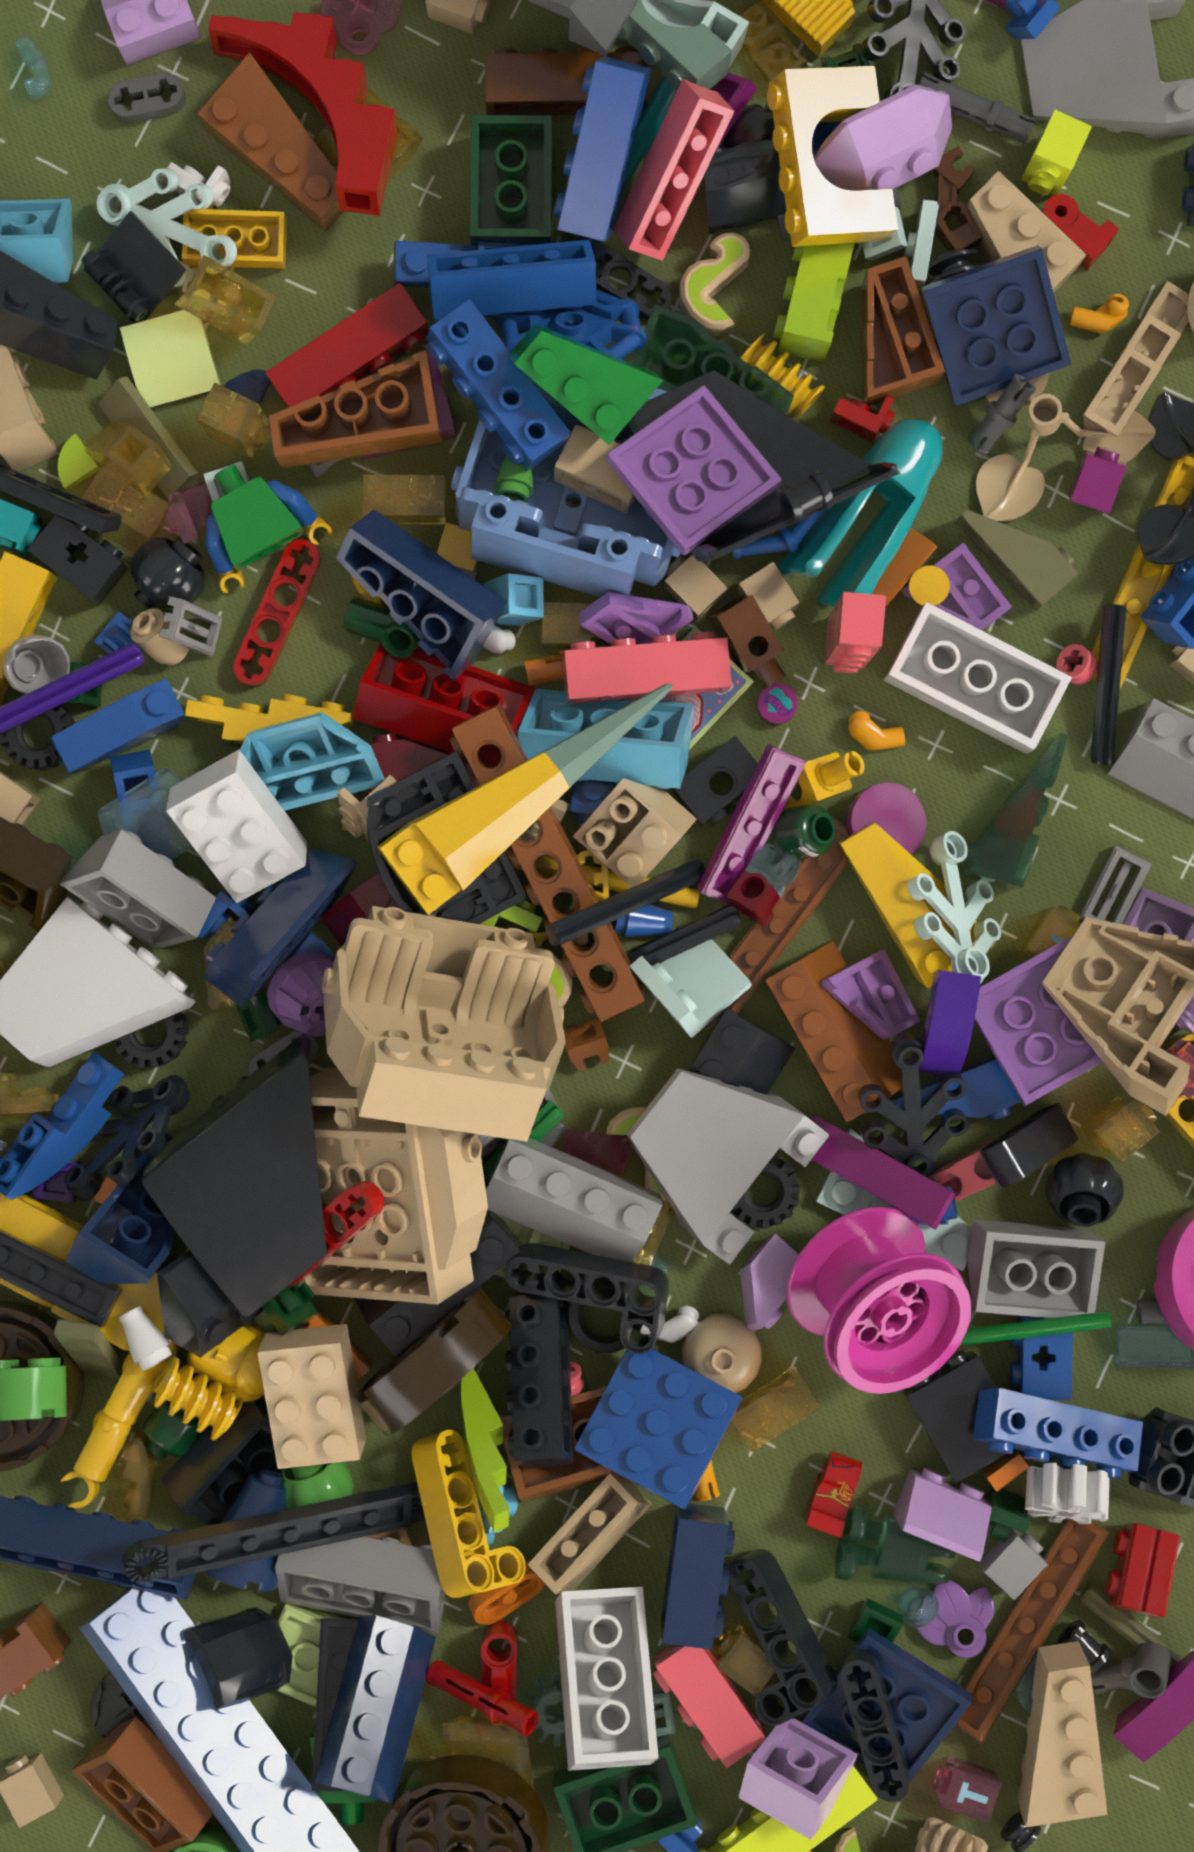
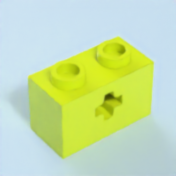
[1021,109,1092,195]

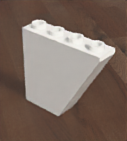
[0,897,196,1067]

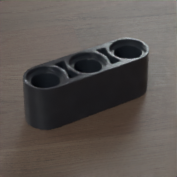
[979,1103,1079,1188]

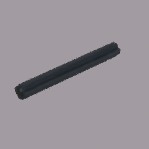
[545,859,705,946]

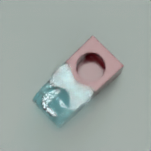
[726,842,801,928]

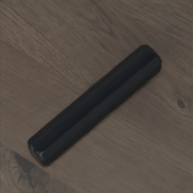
[627,904,742,966]

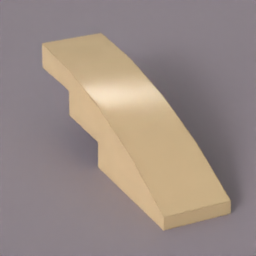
[1083,281,1189,437]

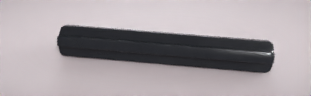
[1090,604,1126,765]

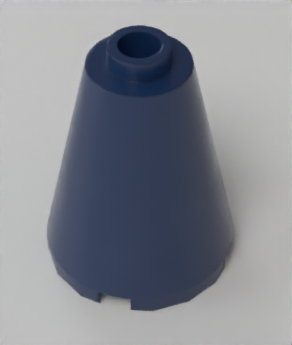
[205,1469,286,1592]

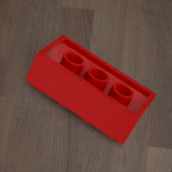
[352,643,536,765]

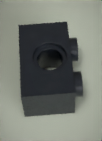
[671,735,758,827]

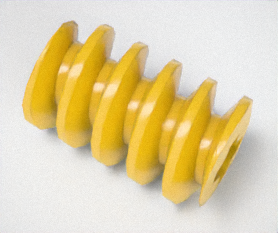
[734,333,825,420]
[150,1356,244,1441]

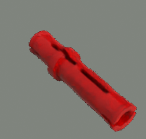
[426,1660,539,1736]

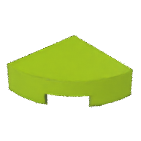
[58,433,100,491]

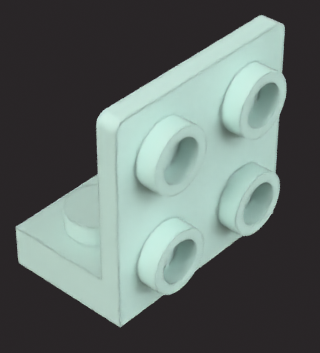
[630,939,752,1038]

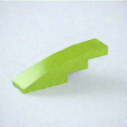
[461,1368,510,1533]

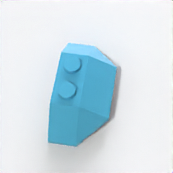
[240,712,385,811]

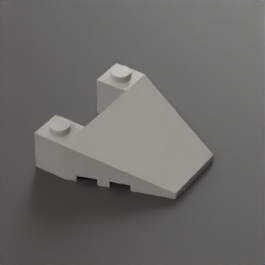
[1019,0,1194,139]
[626,1068,830,1264]

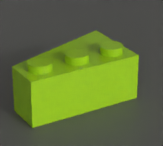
[773,243,855,363]

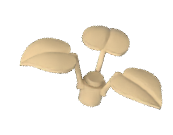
[976,373,1156,522]

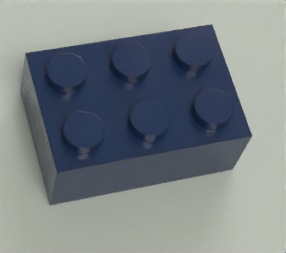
[660,1503,735,1650]

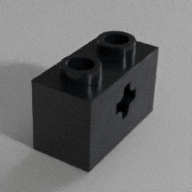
[28,514,129,606]

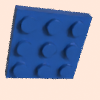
[574,1349,742,1510]

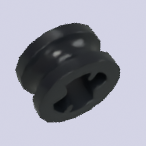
[1000,1811,1041,1852]

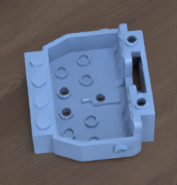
[451,377,681,597]

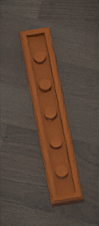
[707,817,851,1028]
[955,1519,1110,1743]

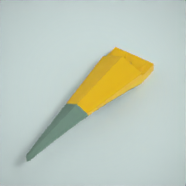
[377,684,673,915]

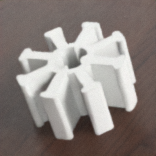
[1025,1463,1109,1524]

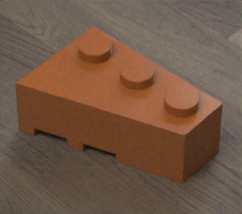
[863,256,945,406]
[0,1602,71,1699]

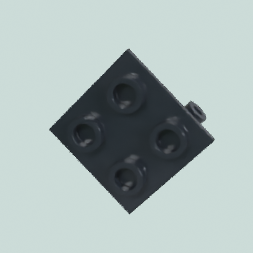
[81,211,187,323]

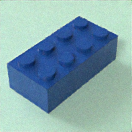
[554,56,652,242]

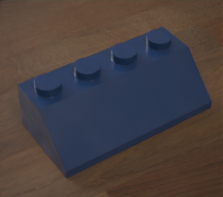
[204,848,357,1008]
[315,1615,436,1804]

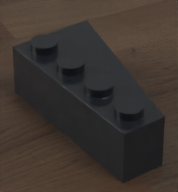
[0,251,118,380]

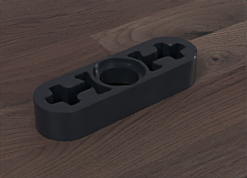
[575,237,672,321]

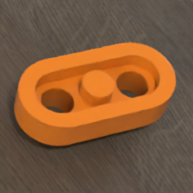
[468,1561,545,1625]

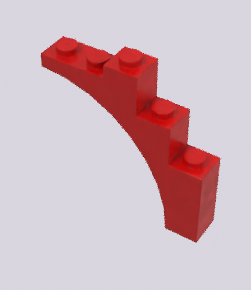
[208,12,398,216]

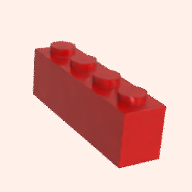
[265,283,429,408]

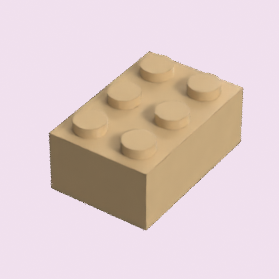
[257,1324,366,1469]

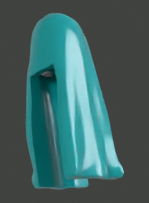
[777,419,943,607]

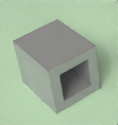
[978,1529,1048,1600]

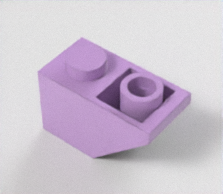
[740,1234,799,1332]

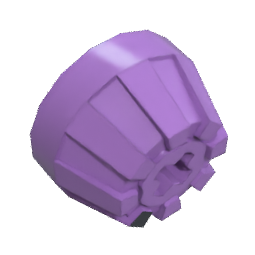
[267,951,334,1036]

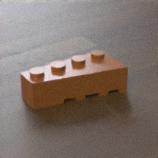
[197,52,344,232]
[268,350,443,468]

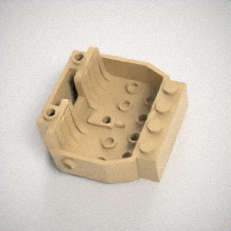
[322,906,566,1142]
[299,1068,488,1304]

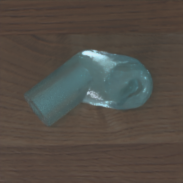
[15,37,52,100]

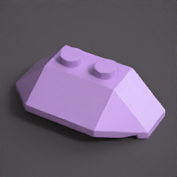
[812,84,952,191]

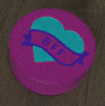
[757,683,798,725]

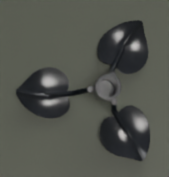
[1138,391,1194,565]

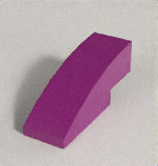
[1113,1650,1194,1763]

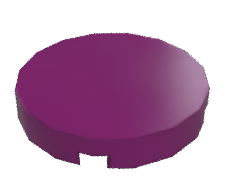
[846,782,927,855]

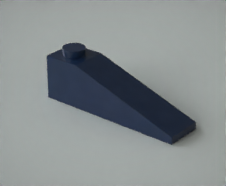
[65,1133,174,1284]

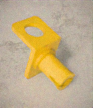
[784,751,864,809]

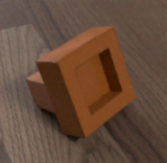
[564,1018,610,1072]

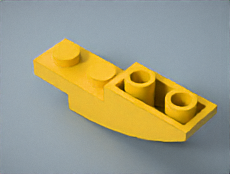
[185,694,354,745]

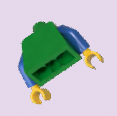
[205,465,332,593]

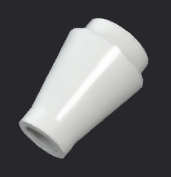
[119,1306,173,1371]

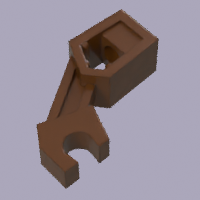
[934,146,983,252]

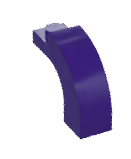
[912,970,981,1075]

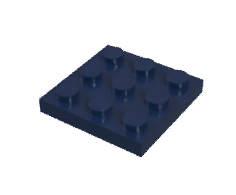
[920,245,1072,406]
[801,1627,972,1784]

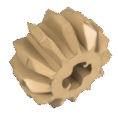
[915,1817,988,1852]

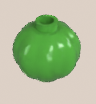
[280,1461,354,1509]

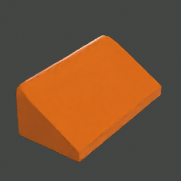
[872,528,938,608]

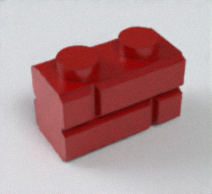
[1105,1523,1181,1619]

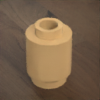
[130,609,189,666]

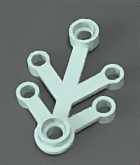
[97,168,237,287]
[907,831,1001,983]

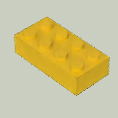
[182,209,287,269]

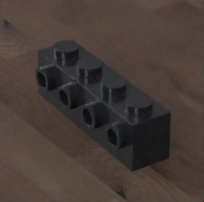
[505,1294,574,1468]

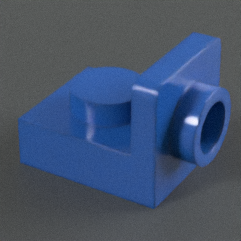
[569,780,616,824]
[198,891,254,939]

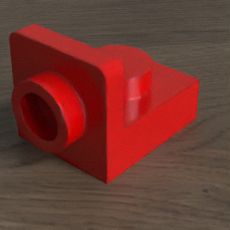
[830,395,896,443]

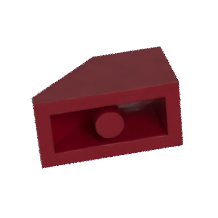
[321,873,398,947]

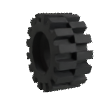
[0,704,76,771]
[112,1012,189,1068]
[732,1156,800,1229]

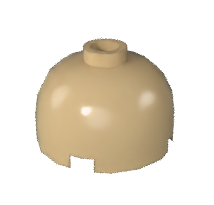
[681,1313,762,1393]

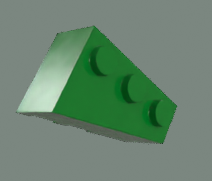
[508,324,664,445]

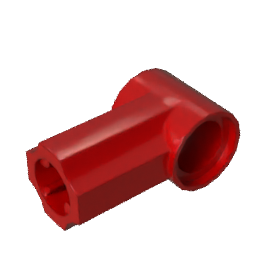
[480,1620,519,1708]

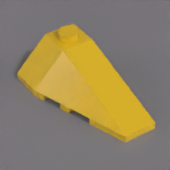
[839,822,977,989]

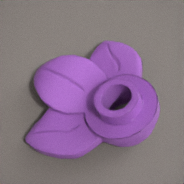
[913,1578,994,1658]

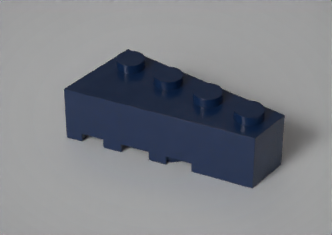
[336,509,507,681]

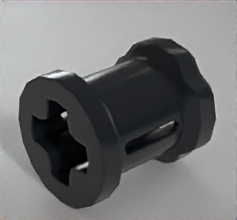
[1055,1620,1111,1675]

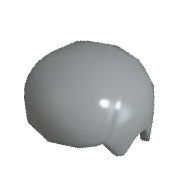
[2,634,70,695]

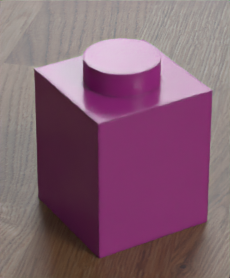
[1068,446,1127,514]

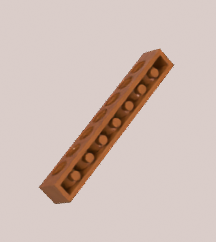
[450,703,646,1022]

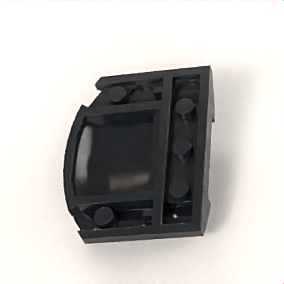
[366,751,528,924]

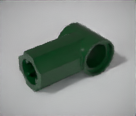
[343,596,421,658]

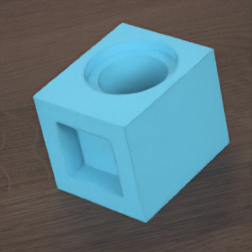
[483,573,544,626]

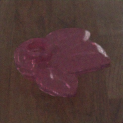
[321,0,401,56]

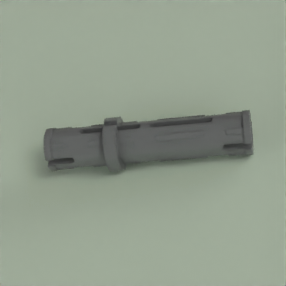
[919,72,1036,144]

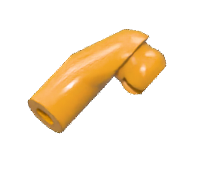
[1069,294,1129,334]
[848,710,905,751]

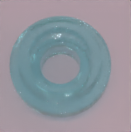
[898,1586,939,1628]

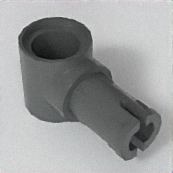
[1091,1642,1172,1698]

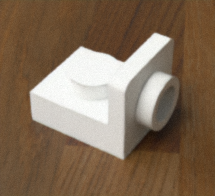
[163,162,231,209]

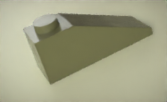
[956,509,1079,612]

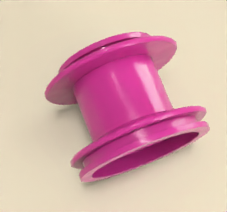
[786,1207,971,1394]

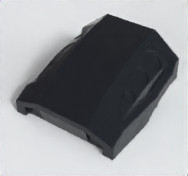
[704,140,787,234]
[1128,1407,1194,1507]
[184,1607,293,1710]

